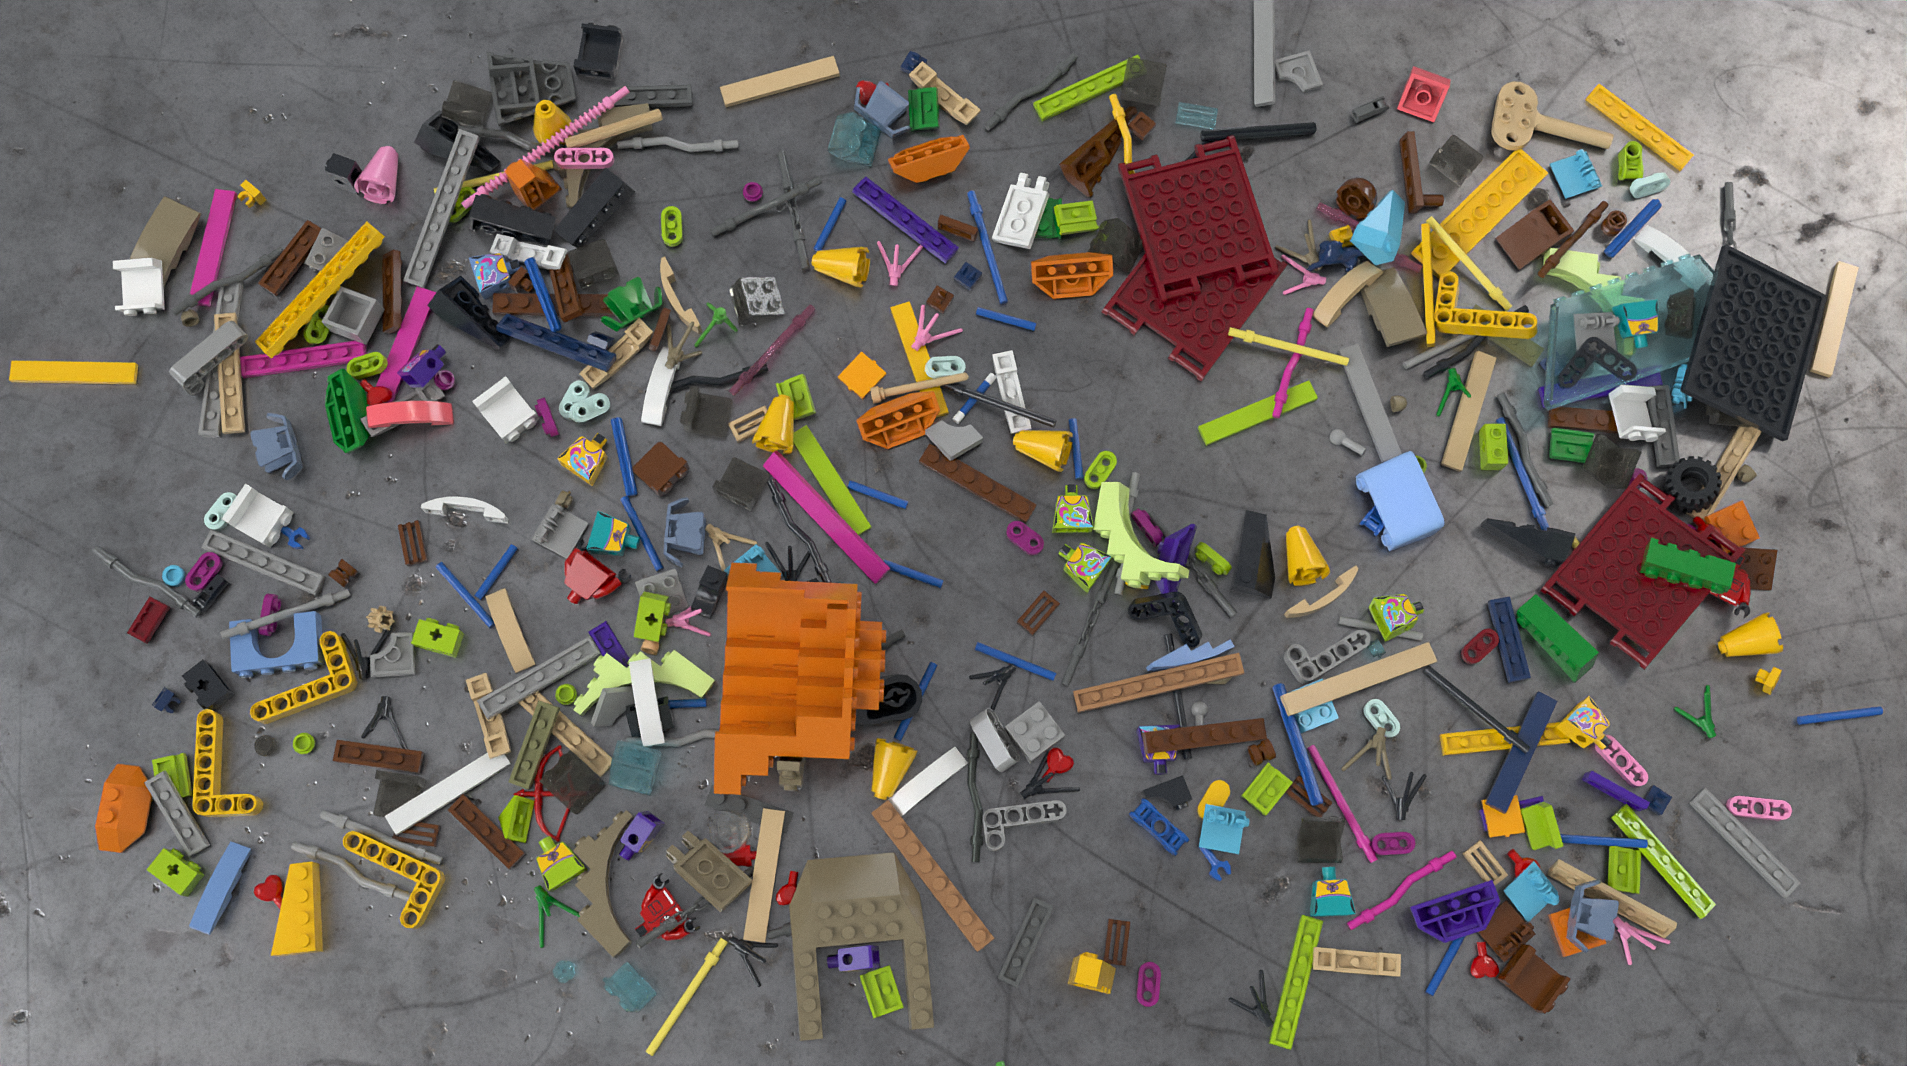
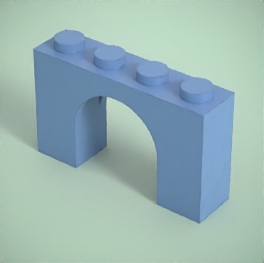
[229,611,324,678]

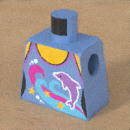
[469,253,520,299]

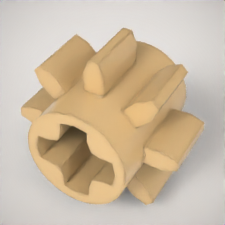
[366,606,395,633]

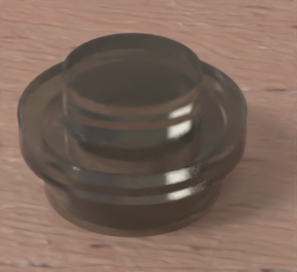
[1529,188,1549,208]
[254,735,277,757]

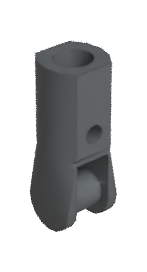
[1352,96,1389,122]

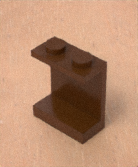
[1497,944,1571,1014]

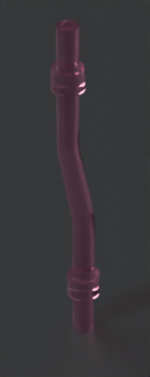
[1316,202,1422,273]
[729,304,816,396]

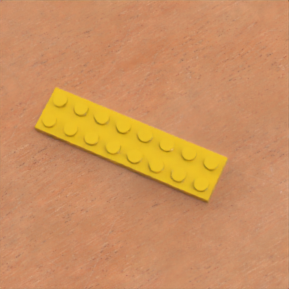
[1411,149,1548,280]
[255,221,385,359]

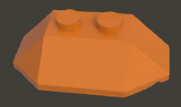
[888,135,970,183]
[1031,252,1113,299]
[856,391,940,449]
[95,764,152,853]

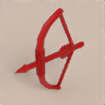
[513,745,587,842]

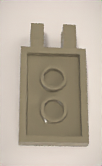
[666,831,752,912]

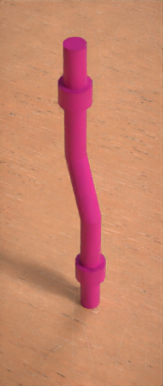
[1272,308,1314,418]
[1346,851,1457,930]

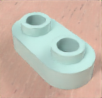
[1629,173,1670,198]
[925,356,966,379]
[559,381,590,420]
[569,393,610,423]
[204,492,237,531]
[1364,699,1400,738]

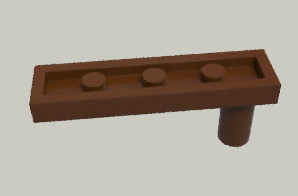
[1400,131,1444,213]

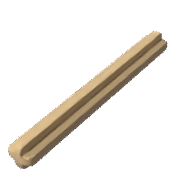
[565,109,662,148]

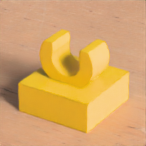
[238,180,266,208]
[1329,225,1354,248]
[1755,667,1782,695]

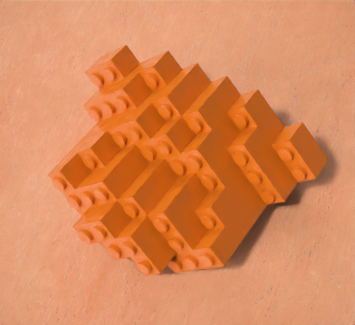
[714,562,886,795]

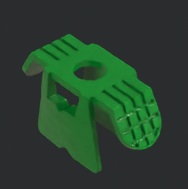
[601,277,662,332]

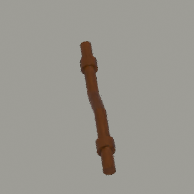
[1537,201,1609,278]

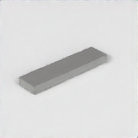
[144,770,210,857]

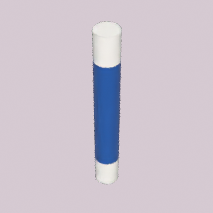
[953,373,997,424]

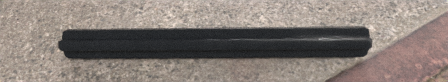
[1200,122,1317,142]

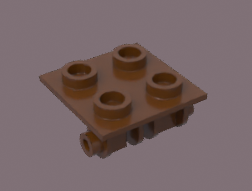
[1729,548,1778,590]
[1478,900,1536,962]

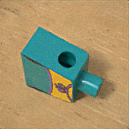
[1612,299,1658,349]
[587,511,640,556]
[1310,867,1356,917]

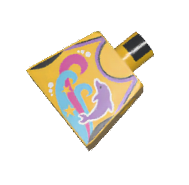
[557,433,608,486]
[1556,696,1611,750]

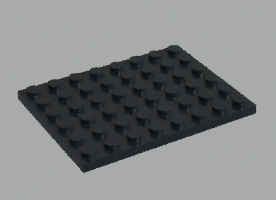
[1680,244,1827,441]

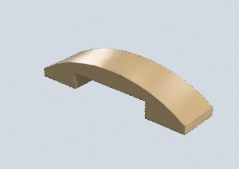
[909,61,981,125]
[660,257,702,334]
[1312,261,1383,328]
[579,318,653,389]
[1284,566,1358,618]
[485,588,536,673]
[466,673,511,759]
[1313,947,1401,977]

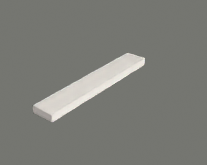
[385,753,511,835]

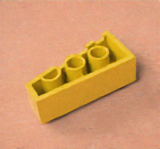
[271,862,323,957]
[1068,952,1116,994]

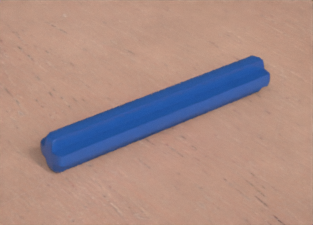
[1604,199,1662,258]
[524,257,562,332]
[611,417,638,497]

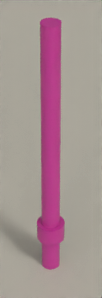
[1307,745,1378,863]

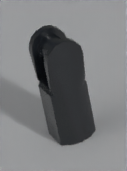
[192,574,229,612]

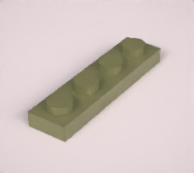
[1463,304,1544,367]
[508,701,560,789]

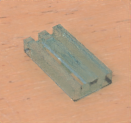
[1175,102,1218,129]

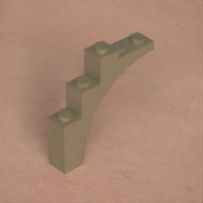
[554,103,653,209]
[777,756,806,791]
[573,810,635,958]

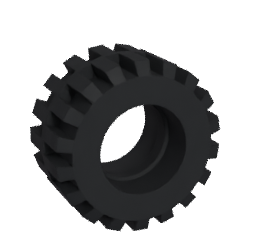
[1664,456,1722,513]

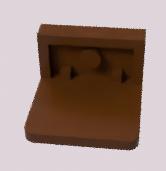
[632,442,690,497]

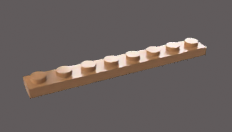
[1073,653,1244,713]
[871,800,995,952]

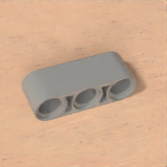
[970,708,1020,772]

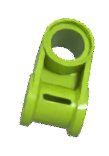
[1618,141,1644,181]

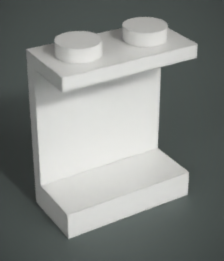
[113,258,165,316]
[472,376,539,444]
[1609,385,1666,442]
[222,484,294,548]

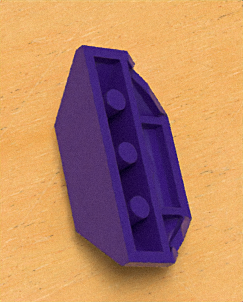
[1154,524,1197,602]
[1410,880,1500,943]

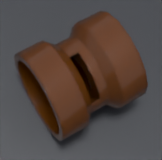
[1601,210,1627,236]
[328,559,358,588]
[1247,739,1276,766]

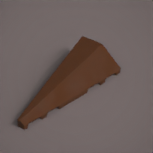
[1059,107,1137,197]

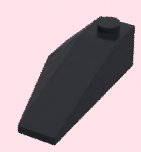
[414,110,500,171]
[427,276,510,350]
[1230,510,1275,599]
[1481,518,1576,568]

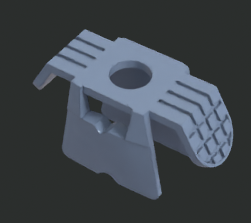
[854,81,911,138]
[250,413,303,480]
[663,497,706,568]
[1566,879,1619,953]

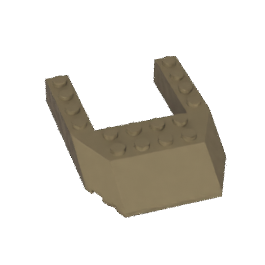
[789,852,934,1041]

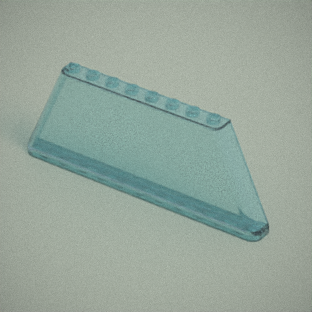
[1543,253,1714,411]

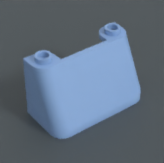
[1356,451,1444,551]

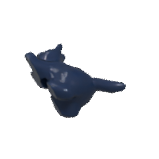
[1307,240,1364,272]

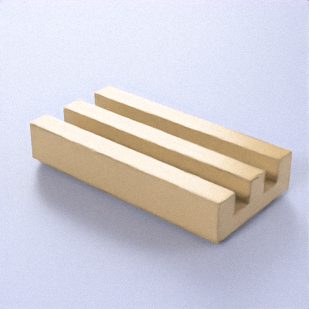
[728,406,767,443]
[1462,840,1508,885]

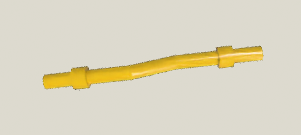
[1109,94,1135,175]

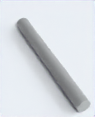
[1403,334,1477,369]
[1338,616,1423,641]

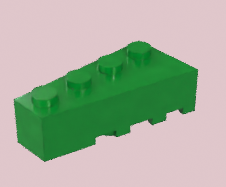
[1640,537,1736,594]
[1515,594,1599,683]

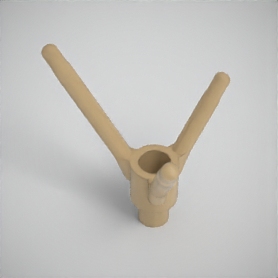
[705,524,757,578]

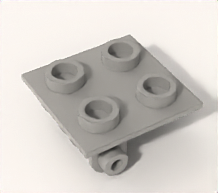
[304,228,348,272]
[1573,312,1619,354]
[531,504,589,559]
[635,568,689,620]

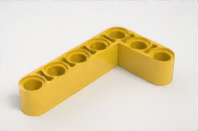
[1434,271,1538,339]
[250,631,358,724]
[193,709,263,817]
[343,831,445,929]

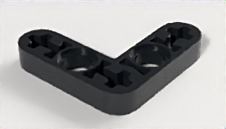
[1557,337,1637,389]
[1128,592,1202,647]

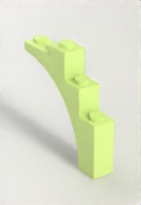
[1543,248,1644,361]
[1093,482,1189,588]
[573,650,716,717]

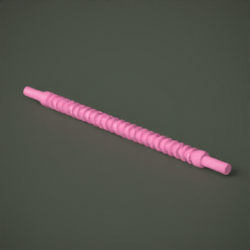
[461,86,630,209]

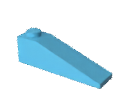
[1350,190,1405,265]

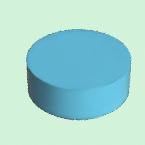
[162,565,186,587]

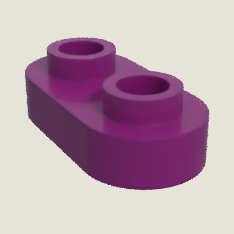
[534,397,559,437]
[1131,509,1163,547]
[1006,521,1044,555]
[185,552,222,592]
[259,593,281,636]
[1371,832,1415,856]
[1136,962,1161,1007]

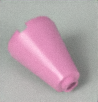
[354,146,399,204]

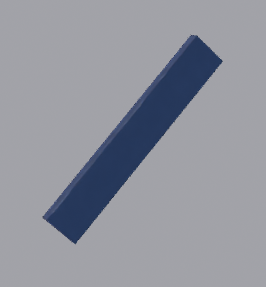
[496,314,616,372]
[1485,691,1558,814]

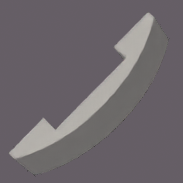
[360,379,445,437]

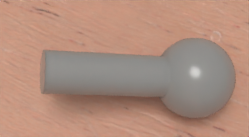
[1330,429,1367,456]
[1191,701,1208,726]

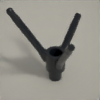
[765,542,810,581]
[341,627,392,679]
[969,664,1016,711]
[361,696,407,749]
[1020,751,1080,799]
[1382,772,1427,820]
[729,936,778,987]
[1229,969,1274,1027]

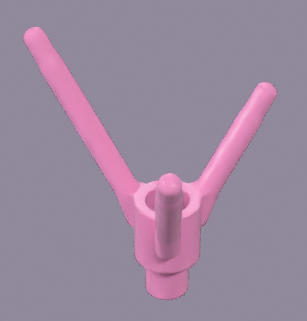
[877,241,923,286]
[1281,255,1326,295]
[911,305,963,351]
[666,606,711,637]
[1613,917,1670,965]

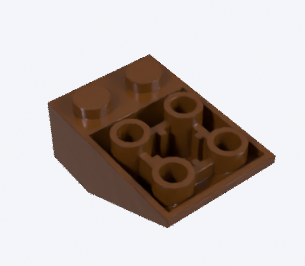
[1495,199,1574,270]

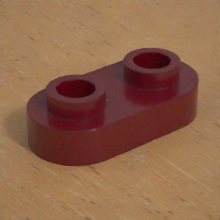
[1461,628,1499,664]

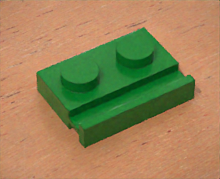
[908,87,940,131]
[1035,198,1062,239]
[1549,428,1594,464]

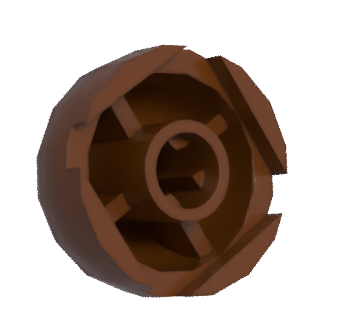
[1336,177,1377,219]

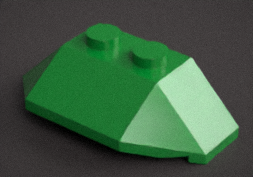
[325,368,370,454]

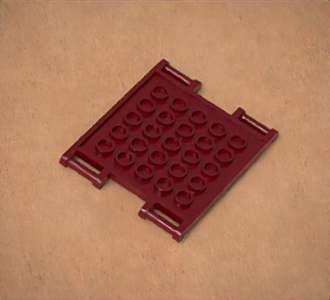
[1118,135,1278,303]
[1101,253,1288,382]
[1540,473,1746,670]

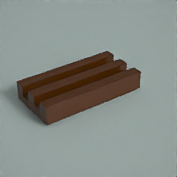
[938,214,978,242]
[649,307,671,352]
[398,520,428,566]
[1017,590,1060,636]
[1285,775,1333,820]
[392,822,440,847]
[1103,919,1130,966]

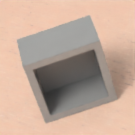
[322,286,385,345]
[1005,701,1065,764]

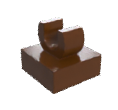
[1128,111,1156,140]
[508,267,534,293]
[926,285,954,314]

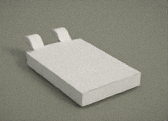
[992,173,1049,249]

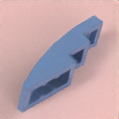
[1146,640,1235,671]
[189,841,252,935]

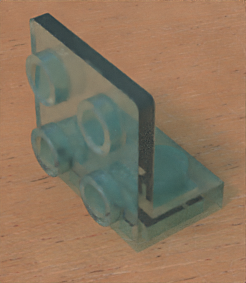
[602,962,658,1013]

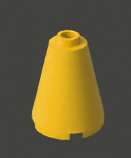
[533,100,572,146]
[812,247,870,287]
[752,394,794,454]
[1013,430,1073,472]
[1286,526,1330,586]
[1718,612,1783,657]
[871,738,918,800]

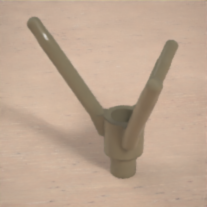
[1275,219,1323,272]
[665,321,702,369]
[1341,727,1392,780]

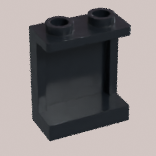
[573,23,623,80]

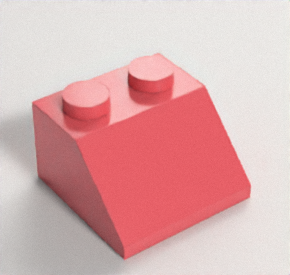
[1397,66,1451,122]

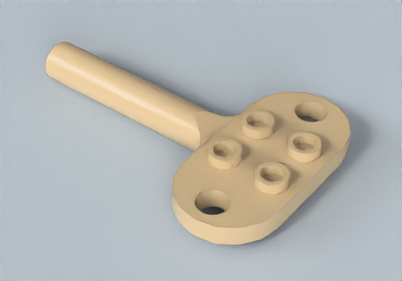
[1491,81,1613,151]

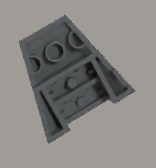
[486,52,576,126]

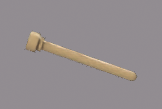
[870,372,969,404]

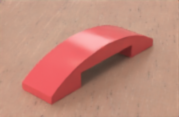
[366,401,454,428]

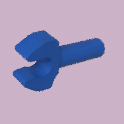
[280,526,310,549]
[1199,847,1231,881]

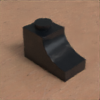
[691,565,728,618]
[1141,775,1192,811]

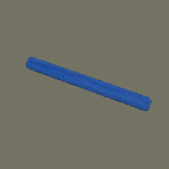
[1273,683,1323,806]

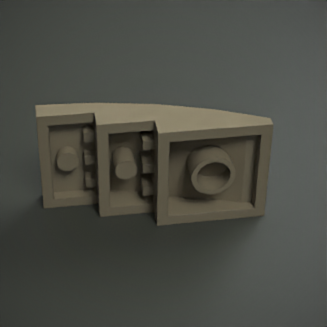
[129,196,201,287]
[1360,267,1427,347]

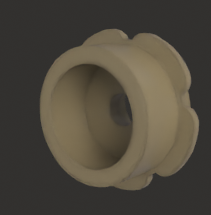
[555,490,573,509]

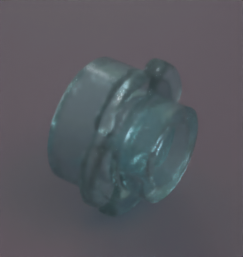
[1368,639,1386,658]
[553,960,575,983]

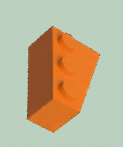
[504,159,562,211]

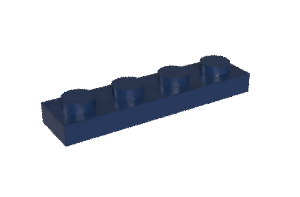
[1487,596,1531,683]

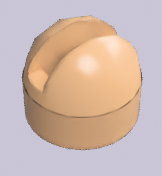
[641,639,659,655]

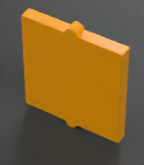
[838,351,887,399]
[1481,795,1525,838]

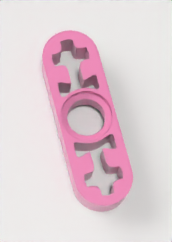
[554,148,614,169]
[1595,735,1648,787]
[1726,796,1792,821]

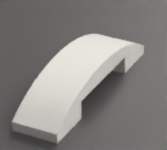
[1634,225,1709,293]
[490,234,567,269]
[641,347,684,426]
[992,350,1031,434]
[421,496,509,523]
[629,658,665,747]
[888,747,968,817]

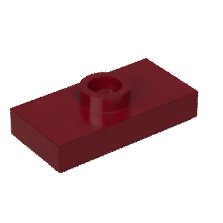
[127,596,170,644]

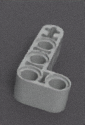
[169,320,248,396]
[1284,630,1371,684]
[982,800,1066,852]

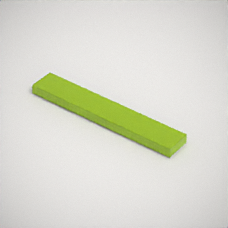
[1033,55,1147,122]
[1198,380,1318,446]
[793,425,872,536]
[1611,804,1716,919]
[1269,915,1323,1050]

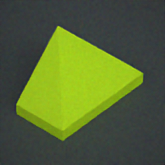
[498,795,535,843]

